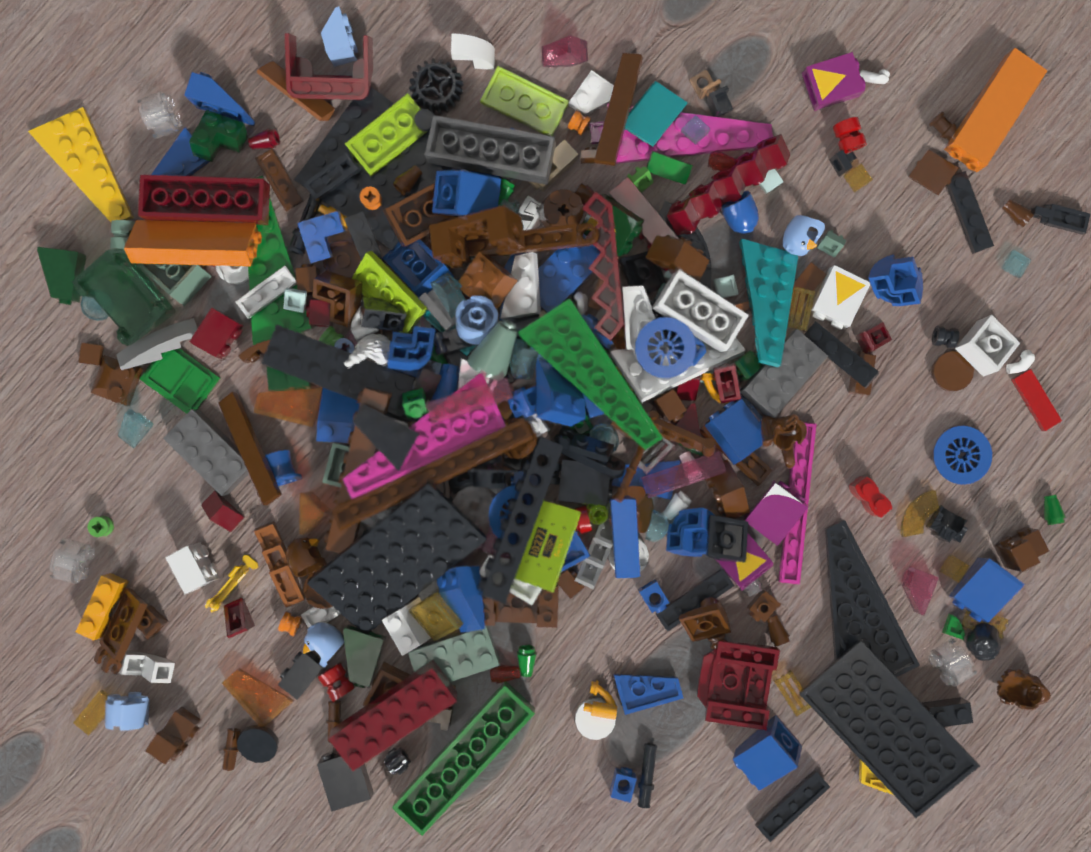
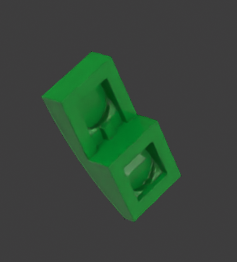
[646,151,693,185]

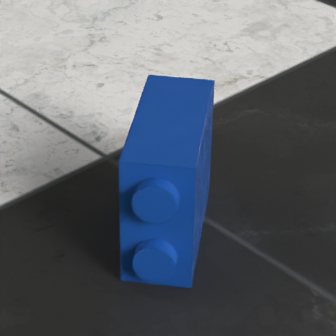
[705,399,762,465]

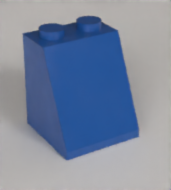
[432,171,501,217]
[949,558,1025,623]
[733,715,802,791]

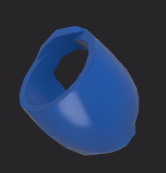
[721,191,759,234]

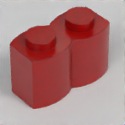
[848,476,893,518]

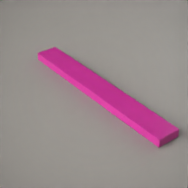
[778,422,817,585]

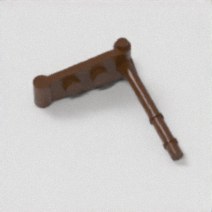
[614,410,715,503]

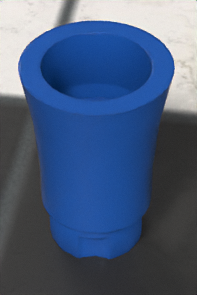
[429,364,460,408]

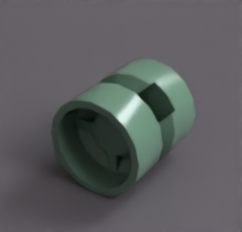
[110,220,135,253]

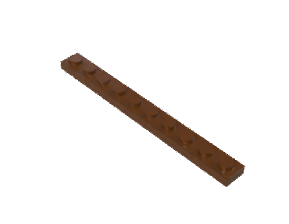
[331,418,533,530]

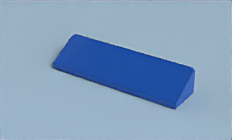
[610,495,640,578]

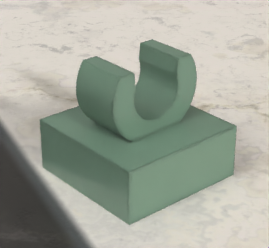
[817,230,846,258]

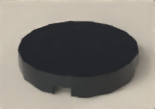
[237,725,279,763]

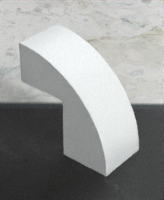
[451,34,495,69]
[119,651,175,683]

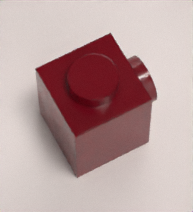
[306,299,333,327]

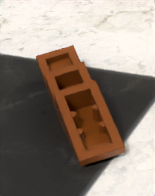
[254,522,305,607]

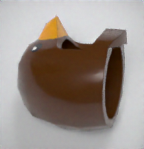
[285,537,327,577]

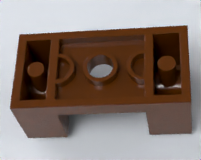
[429,205,525,268]
[482,584,559,628]

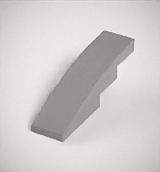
[116,318,198,370]
[574,504,613,589]

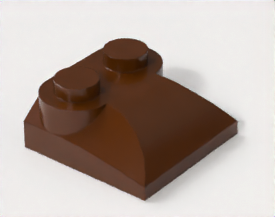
[90,355,143,406]
[679,597,731,642]

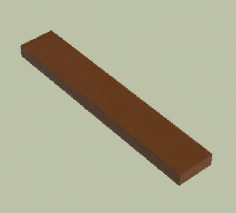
[594,53,643,166]
[218,392,282,506]

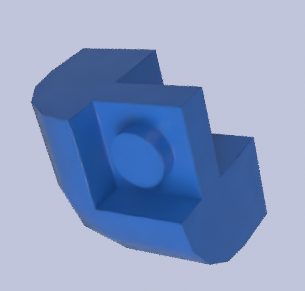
[869,255,923,306]
[388,326,435,371]
[666,507,715,557]

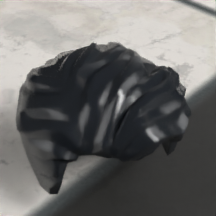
[966,623,1001,661]

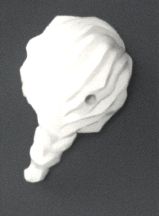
[344,334,390,367]

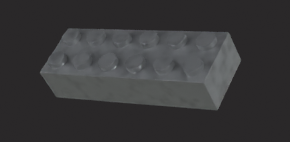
[425,115,556,185]

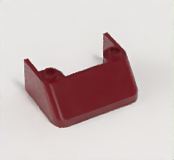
[285,33,373,100]

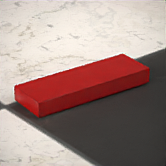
[1011,369,1062,431]

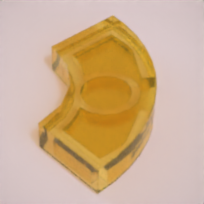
[901,490,939,537]

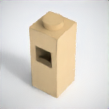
[529,140,578,192]

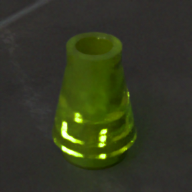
[586,504,608,525]

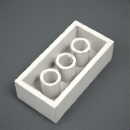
[652,270,749,352]

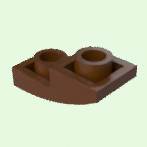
[238,340,270,364]

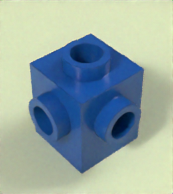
[507,386,536,418]

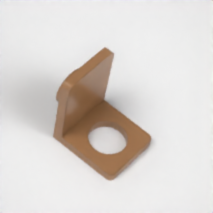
[690,70,721,100]

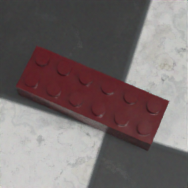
[138,175,270,225]
[328,659,457,771]

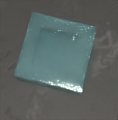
[681,116,710,145]
[1001,250,1031,278]

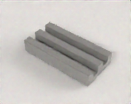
[638,438,675,475]

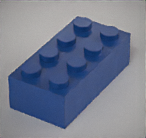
[538,234,601,313]

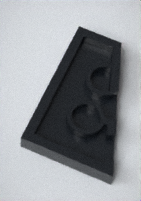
[352,403,419,471]

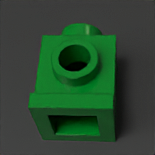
[403,388,429,418]

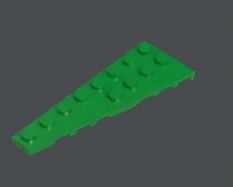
[248,176,312,345]
[518,299,663,450]

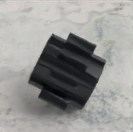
[383,747,411,775]

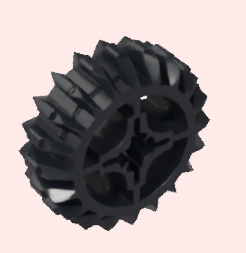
[409,58,464,114]

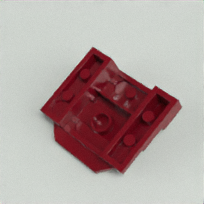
[697,640,780,730]

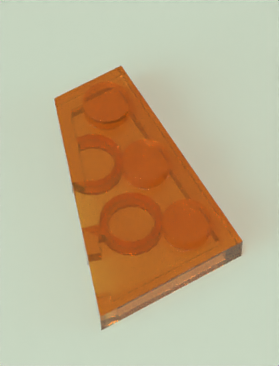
[253,388,323,427]
[222,668,294,728]

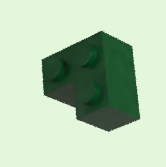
[189,110,248,162]
[266,366,311,392]

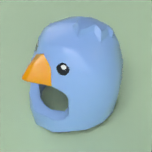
[783,215,825,256]
[303,622,344,668]

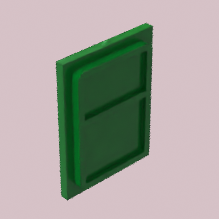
[140,348,221,414]

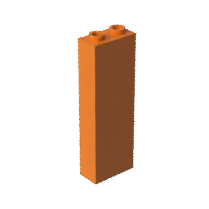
[944,47,1048,172]
[124,220,262,266]

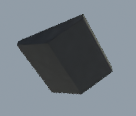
[619,251,666,295]
[706,515,748,563]

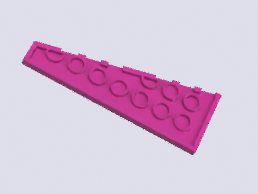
[607,104,773,164]
[343,373,506,498]

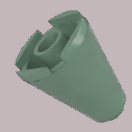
[467,320,517,380]

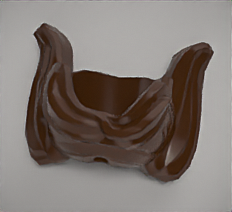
[761,414,807,468]

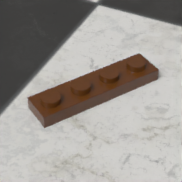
[700,419,772,486]

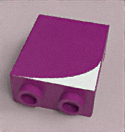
[743,480,808,546]

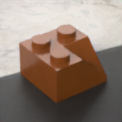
[456,252,518,309]

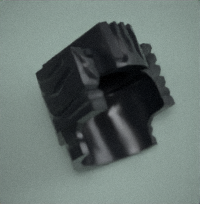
[926,505,969,543]

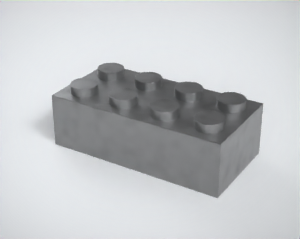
[740,329,828,418]
[163,409,249,496]

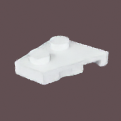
[568,70,614,116]

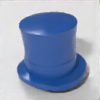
[265,450,303,486]

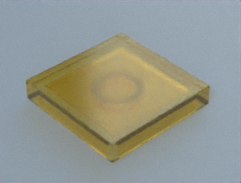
[409,593,463,641]

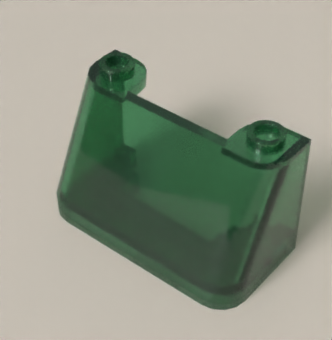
[72,250,175,346]

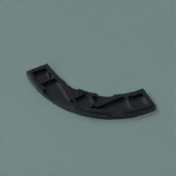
[659,200,712,290]

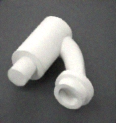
[350,300,379,341]

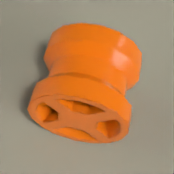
[567,110,591,136]
[360,186,382,210]
[278,611,302,637]

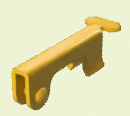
[205,555,258,613]

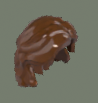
[996,669,1050,710]

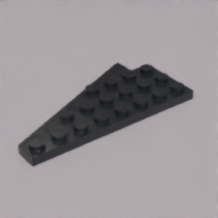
[825,519,920,677]

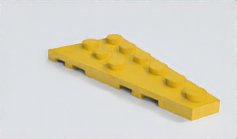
[28,107,134,222]

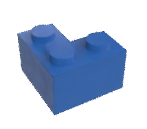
[298,211,346,263]

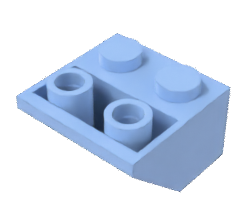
[321,7,359,67]

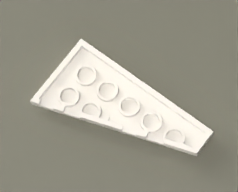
[610,337,745,403]

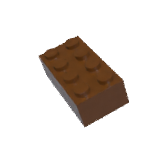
[383,182,459,247]

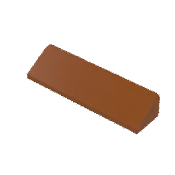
[256,61,335,121]

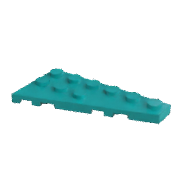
[739,239,798,367]

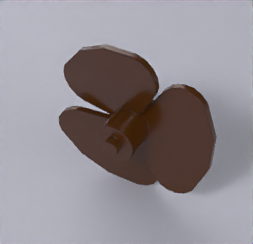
[609,486,654,533]

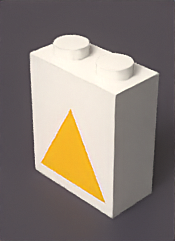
[809,265,870,330]

